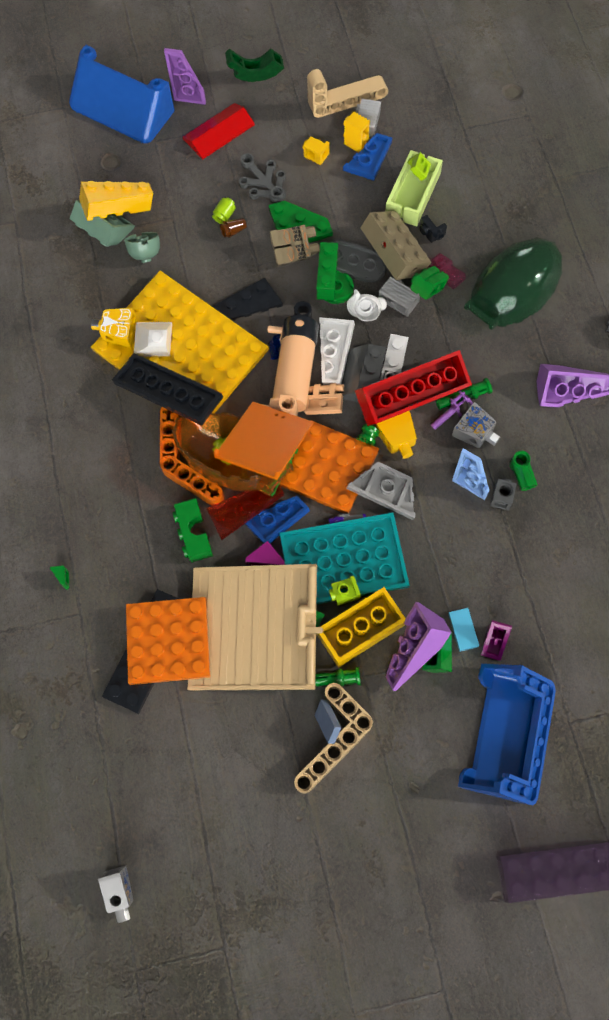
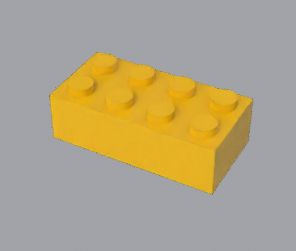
[317,587,406,668]

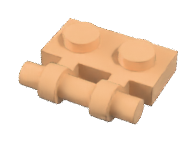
[304,383,344,415]

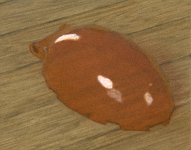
[172,412,294,495]

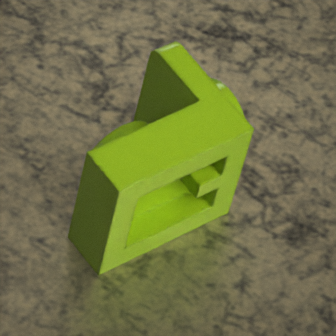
[408,152,431,181]

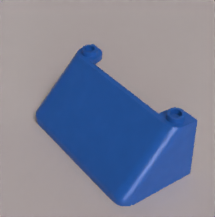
[69,45,175,143]
[458,664,556,805]

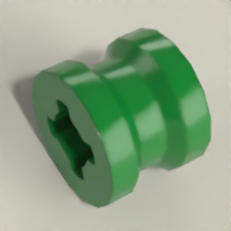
[357,424,380,446]

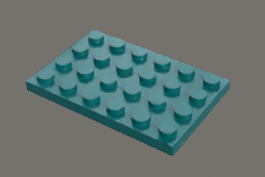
[280,513,410,605]

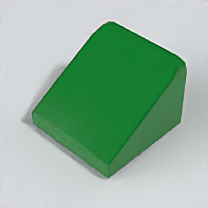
[50,565,70,590]

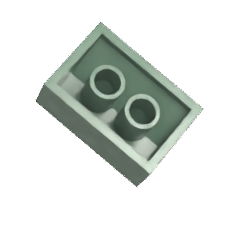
[69,200,135,247]

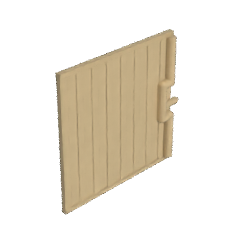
[187,564,323,690]

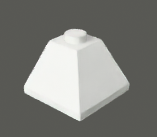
[134,322,172,356]

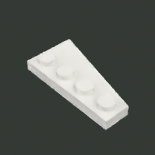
[319,317,355,385]

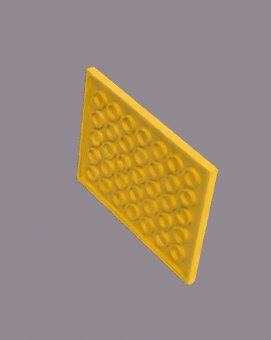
[91,271,269,430]

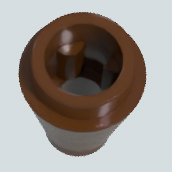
[220,218,247,238]

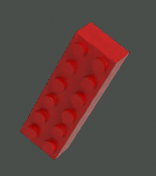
[354,350,472,426]

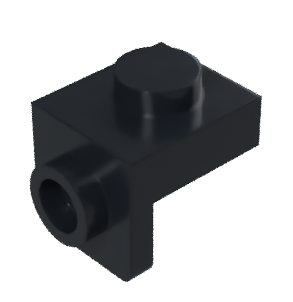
[419,215,447,243]

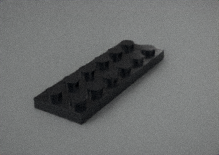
[112,353,223,426]
[102,589,179,714]

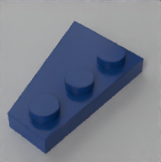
[343,133,392,181]
[241,496,310,544]

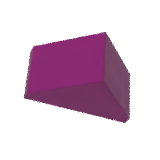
[245,541,285,566]
[481,620,512,661]

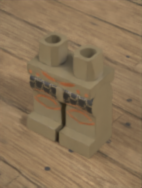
[270,225,320,267]

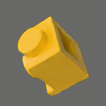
[303,136,329,165]

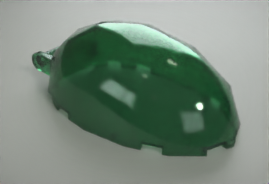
[464,237,562,330]

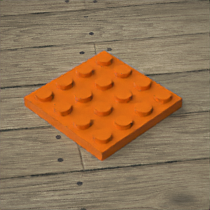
[280,420,379,513]
[126,597,211,685]

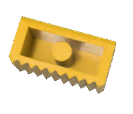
[343,112,370,153]

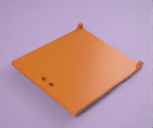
[214,402,314,480]

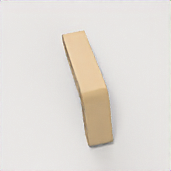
[307,69,389,118]
[294,683,373,794]

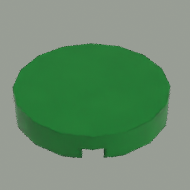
[325,271,354,304]

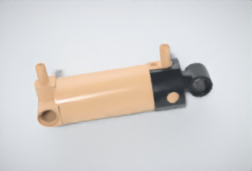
[262,301,319,416]

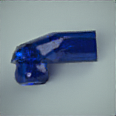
[268,334,281,360]

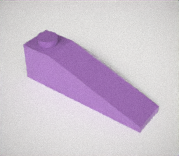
[164,48,206,105]
[536,364,609,407]
[385,602,452,691]

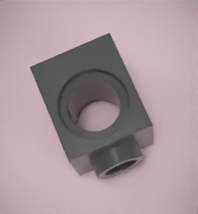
[490,479,517,511]

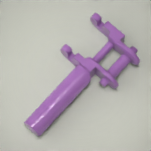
[430,391,473,430]

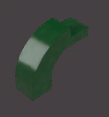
[225,48,284,82]

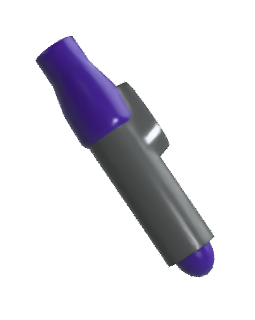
[329,513,366,524]

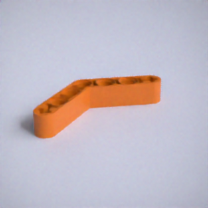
[160,407,224,507]

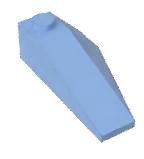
[452,448,489,500]

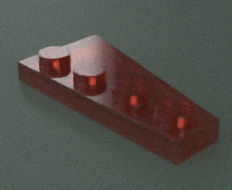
[207,481,284,540]

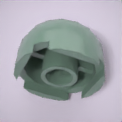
[124,232,160,263]

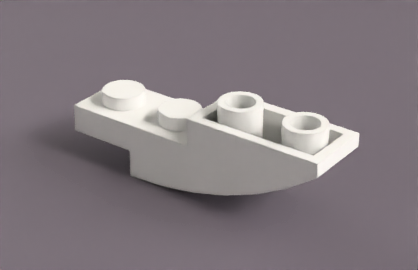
[380,334,409,380]

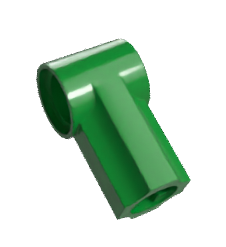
[509,451,538,491]

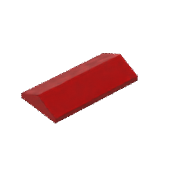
[183,103,255,160]

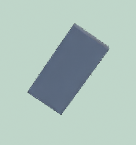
[314,699,341,744]

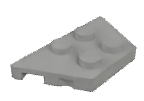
[346,462,415,520]

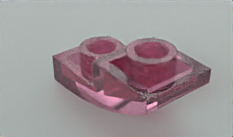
[429,253,466,289]

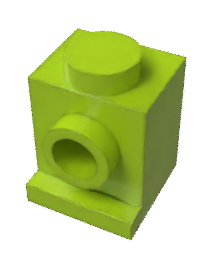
[329,576,360,606]

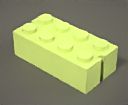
[385,150,443,227]

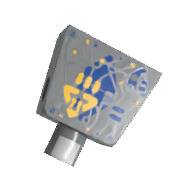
[452,402,500,448]
[98,865,133,923]

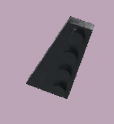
[212,278,283,321]

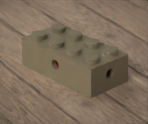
[360,211,431,280]

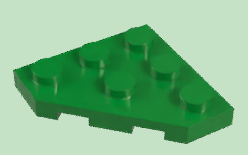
[268,201,333,248]

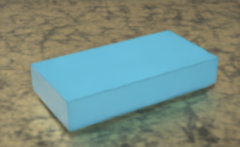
[448,608,479,652]

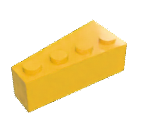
[79,181,153,221]

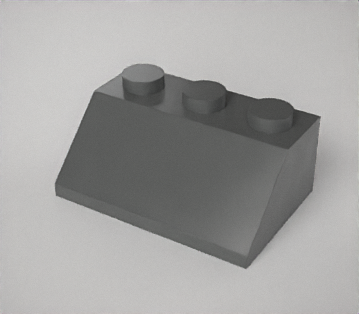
[339,344,386,402]

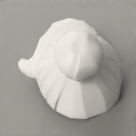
[347,289,387,321]

